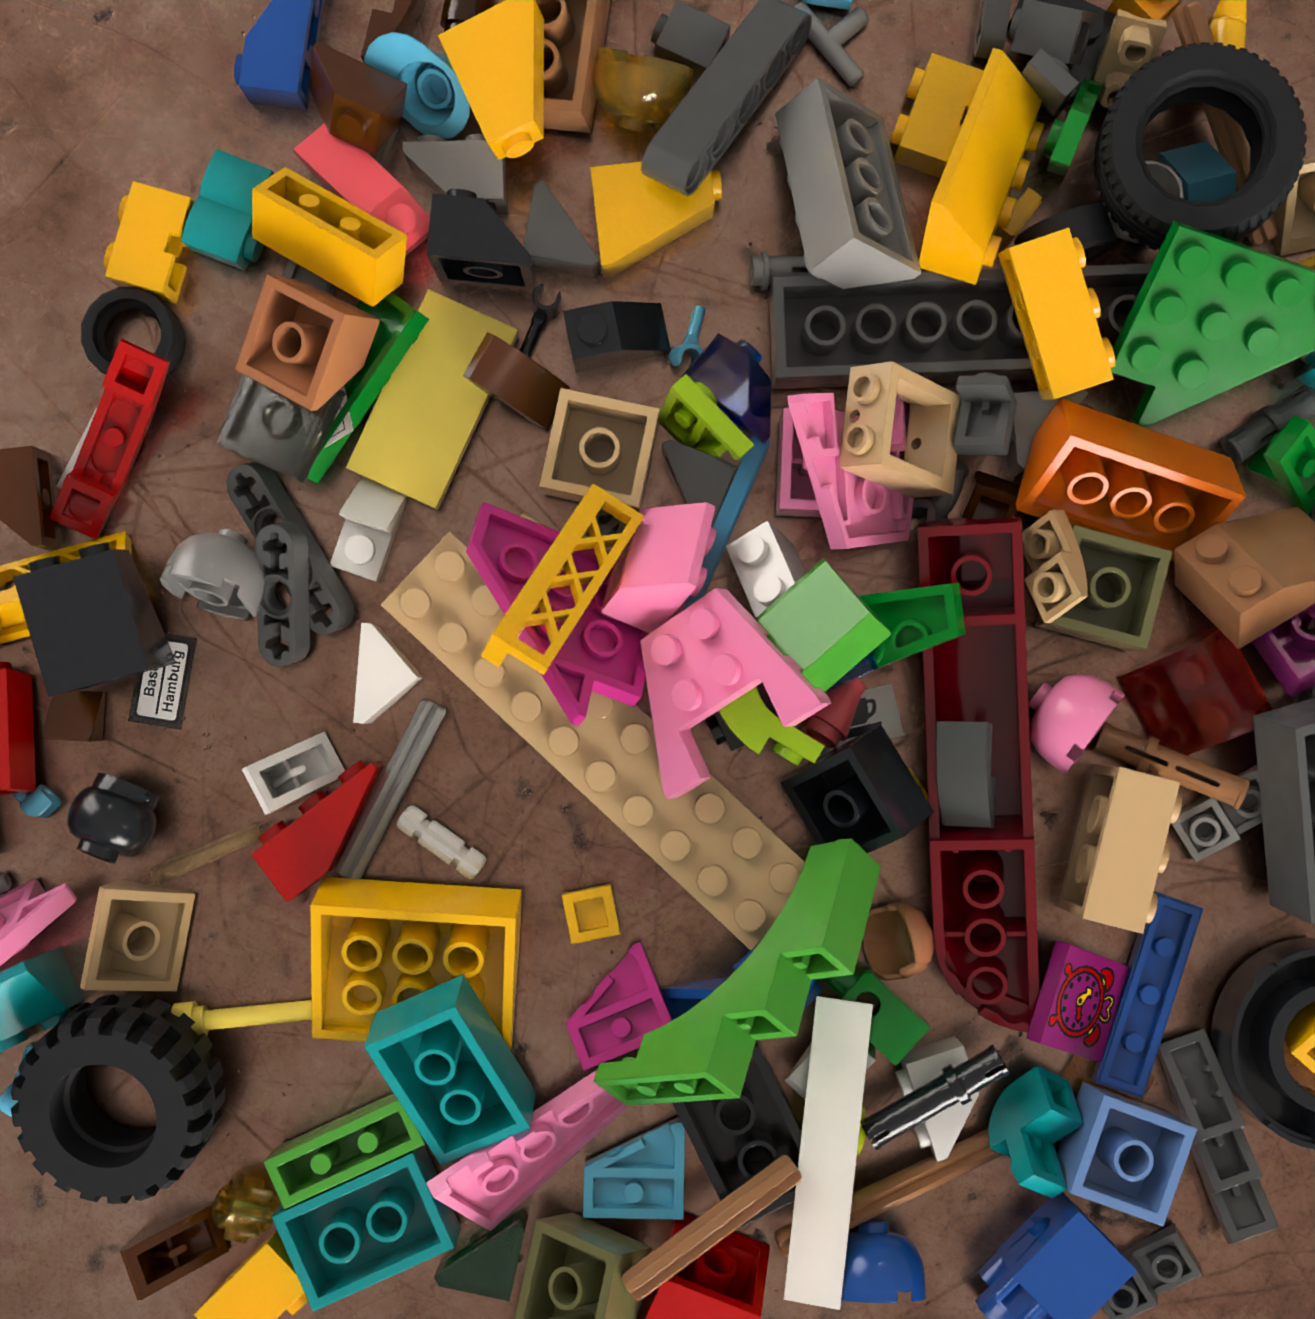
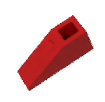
[251,760,384,902]

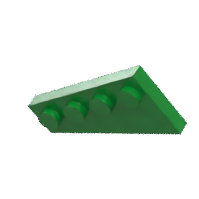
[280,291,429,484]
[832,582,966,686]

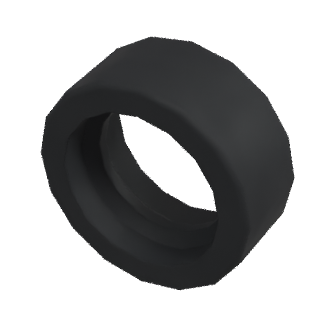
[1014,203,1117,262]
[81,287,184,376]

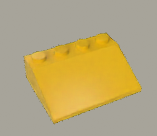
[310,877,522,1050]

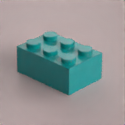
[364,974,536,1165]
[272,1145,461,1312]

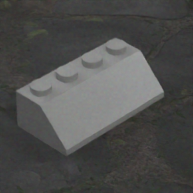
[775,77,922,289]

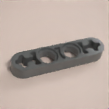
[226,462,354,635]

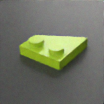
[659,374,754,460]

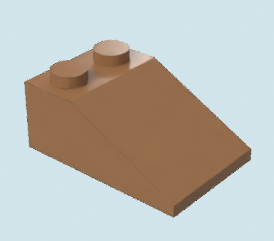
[1174,506,1315,649]

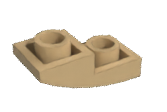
[1022,509,1088,623]

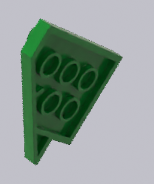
[1111,220,1315,427]

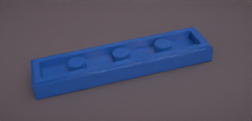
[1091,892,1204,1099]

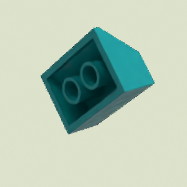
[0,947,85,1053]

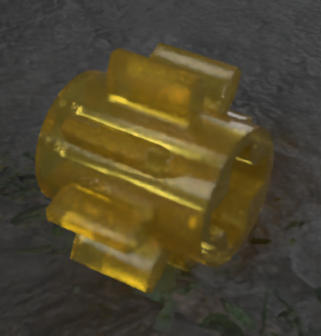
[212,1175,277,1244]

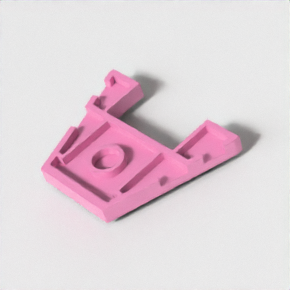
[787,393,914,550]
[640,588,831,799]

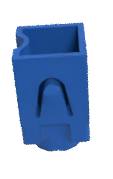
[975,1192,1137,1319]

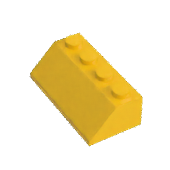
[919,48,1045,285]

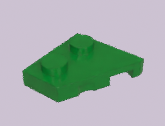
[1042,77,1103,177]

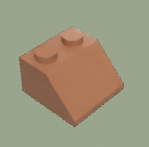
[235,274,380,411]

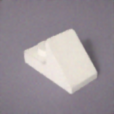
[330,477,409,583]

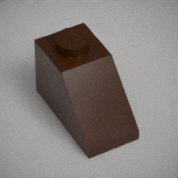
[309,42,408,155]
[0,446,60,551]

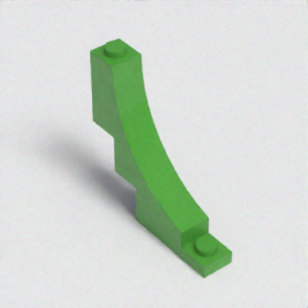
[593,838,881,1106]

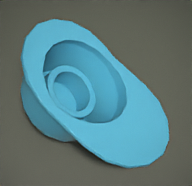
[364,32,470,139]

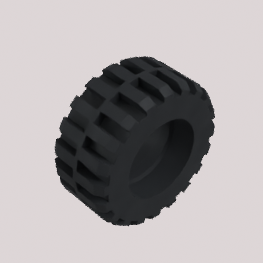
[11,994,225,1204]

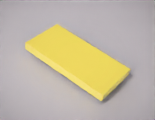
[346,289,519,511]

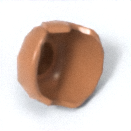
[863,902,934,981]

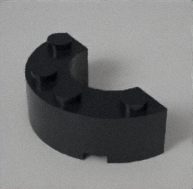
[1211,938,1315,1150]

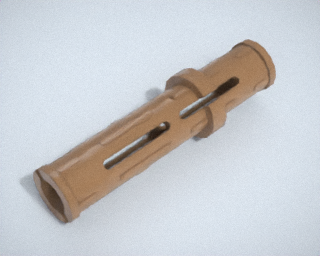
[1093,722,1250,809]

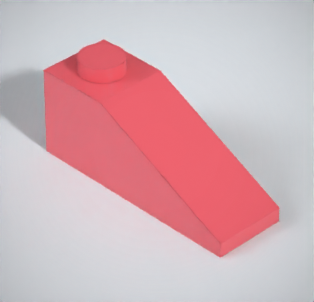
[293,123,430,257]

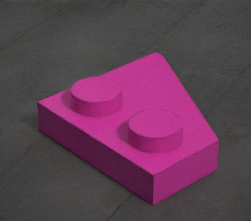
[565,942,673,1071]

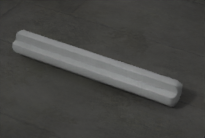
[336,699,446,879]

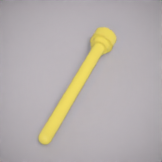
[171,1000,312,1036]

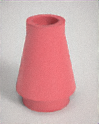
[801,677,866,749]

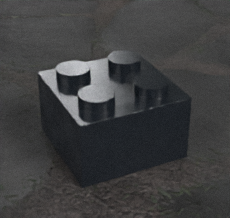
[781,725,934,853]

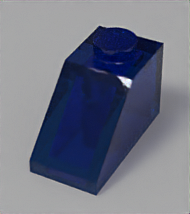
[680,333,771,444]

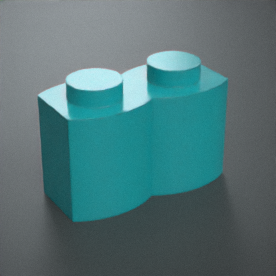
[181,149,275,271]

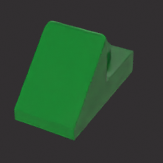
[1248,415,1315,514]

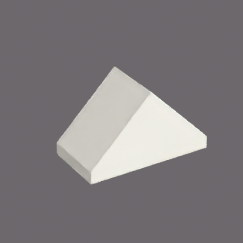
[353,623,424,724]
[242,731,345,815]

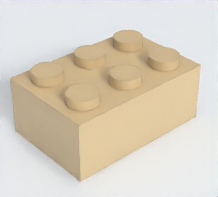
[1058,764,1182,934]

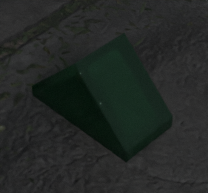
[434,1207,528,1301]

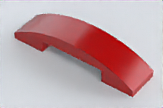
[49,339,170,540]

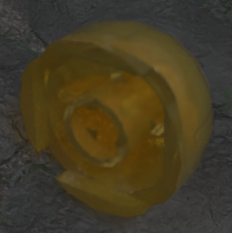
[593,47,694,133]

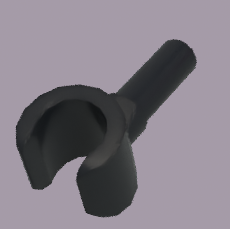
[519,284,561,356]

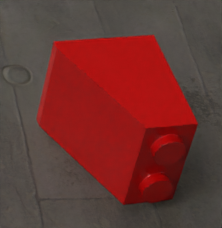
[637,1212,770,1319]

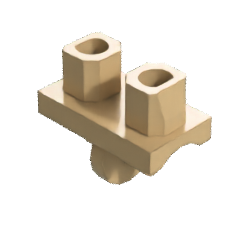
[1091,9,1167,108]

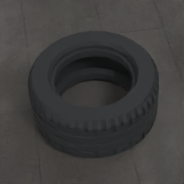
[1093,42,1307,251]

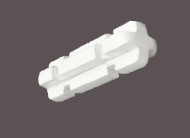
[396,805,487,879]

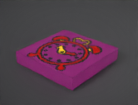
[1026,940,1130,1063]

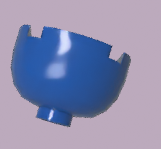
[841,1220,926,1303]

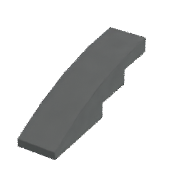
[1158,1029,1280,1244]

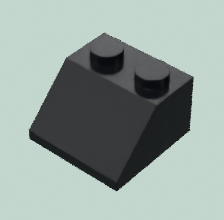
[426,189,537,290]

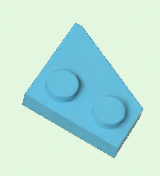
[583,1117,685,1220]

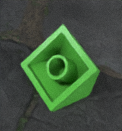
[755,558,892,692]

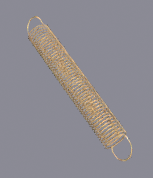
[139,822,275,885]

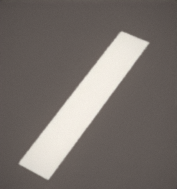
[784,996,873,1310]

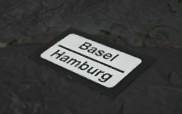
[128,633,197,730]

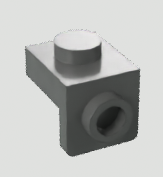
[953,372,1017,456]

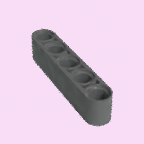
[641,0,812,196]

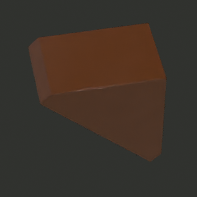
[120,1204,229,1300]

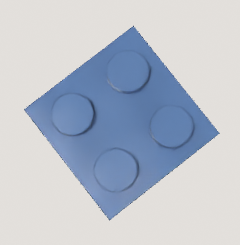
[1057,1081,1197,1227]

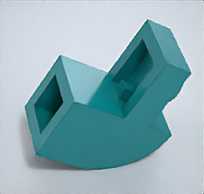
[988,1066,1084,1199]

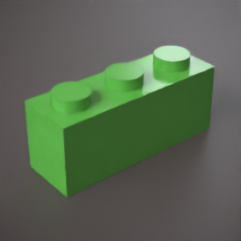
[263,1093,426,1209]

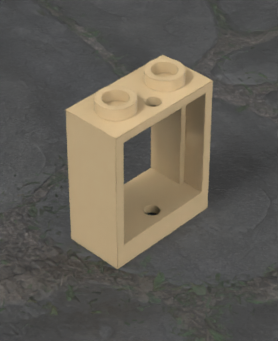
[838,361,961,498]

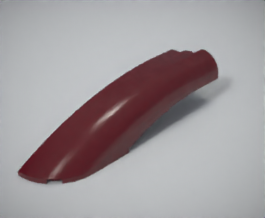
[917,517,1039,1033]

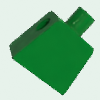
[820,968,930,1066]

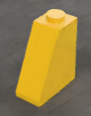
[438,0,544,160]
[590,161,722,278]

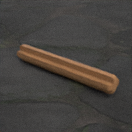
[621,1155,802,1301]

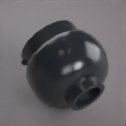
[67,773,159,864]

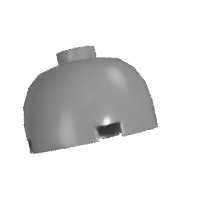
[160,529,265,620]

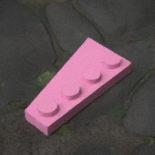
[426,1070,628,1232]

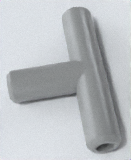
[794,2,869,87]

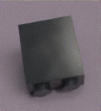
[13,542,176,697]

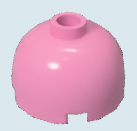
[1029,673,1125,775]

